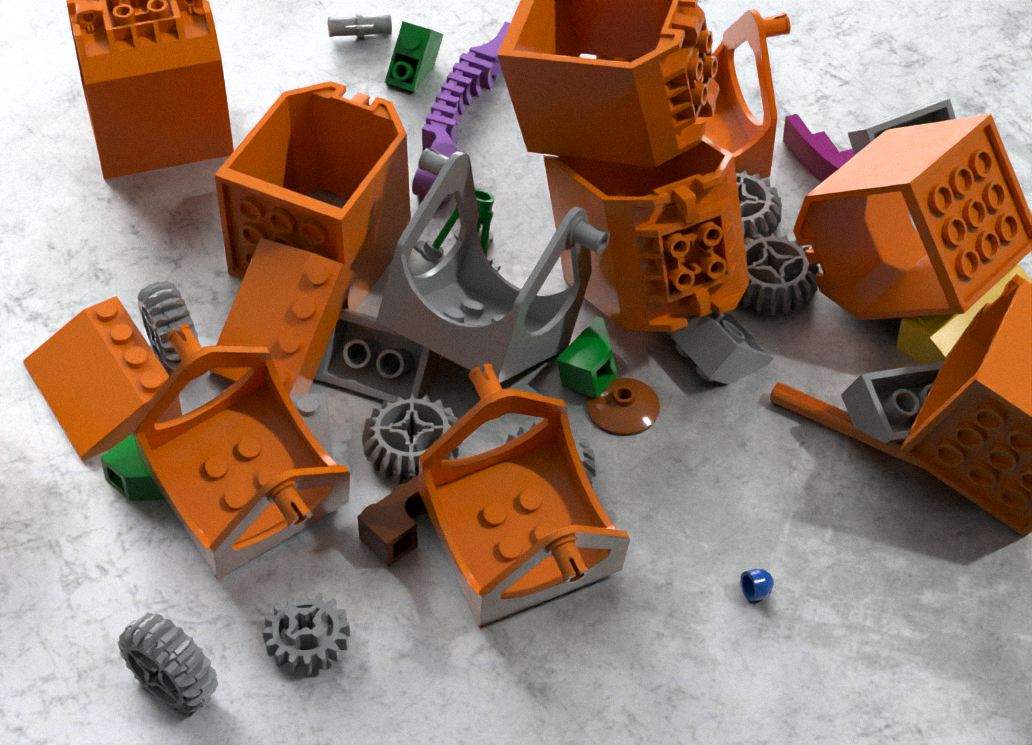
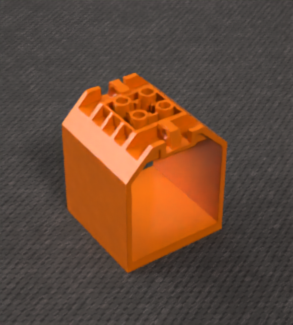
[66,0,234,180]
[497,0,720,167]
[214,81,411,311]
[793,114,1032,320]
[543,135,749,332]
[899,274,1032,537]

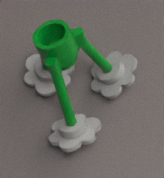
[413,189,501,272]

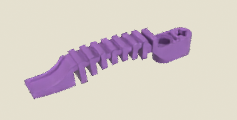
[412,21,510,203]

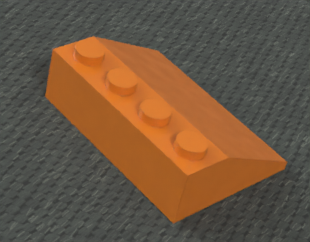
[209,237,357,396]
[23,296,182,461]

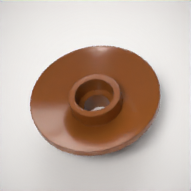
[587,377,660,436]

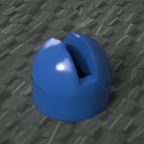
[740,569,774,602]

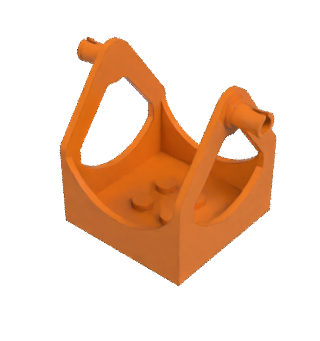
[596,9,791,179]
[131,324,350,580]
[418,364,630,628]

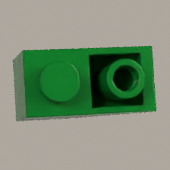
[384,21,444,92]
[556,316,618,398]
[100,433,166,501]

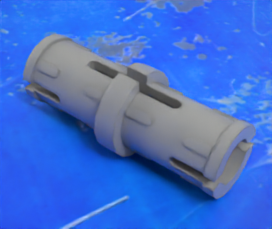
[327,13,392,38]

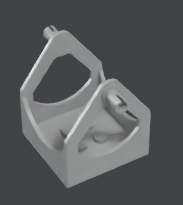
[376,148,610,383]

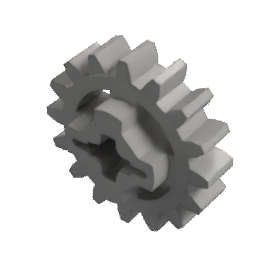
[262,592,350,674]

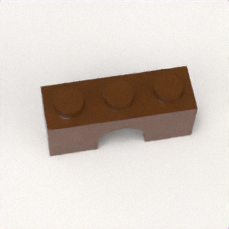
[357,456,450,567]

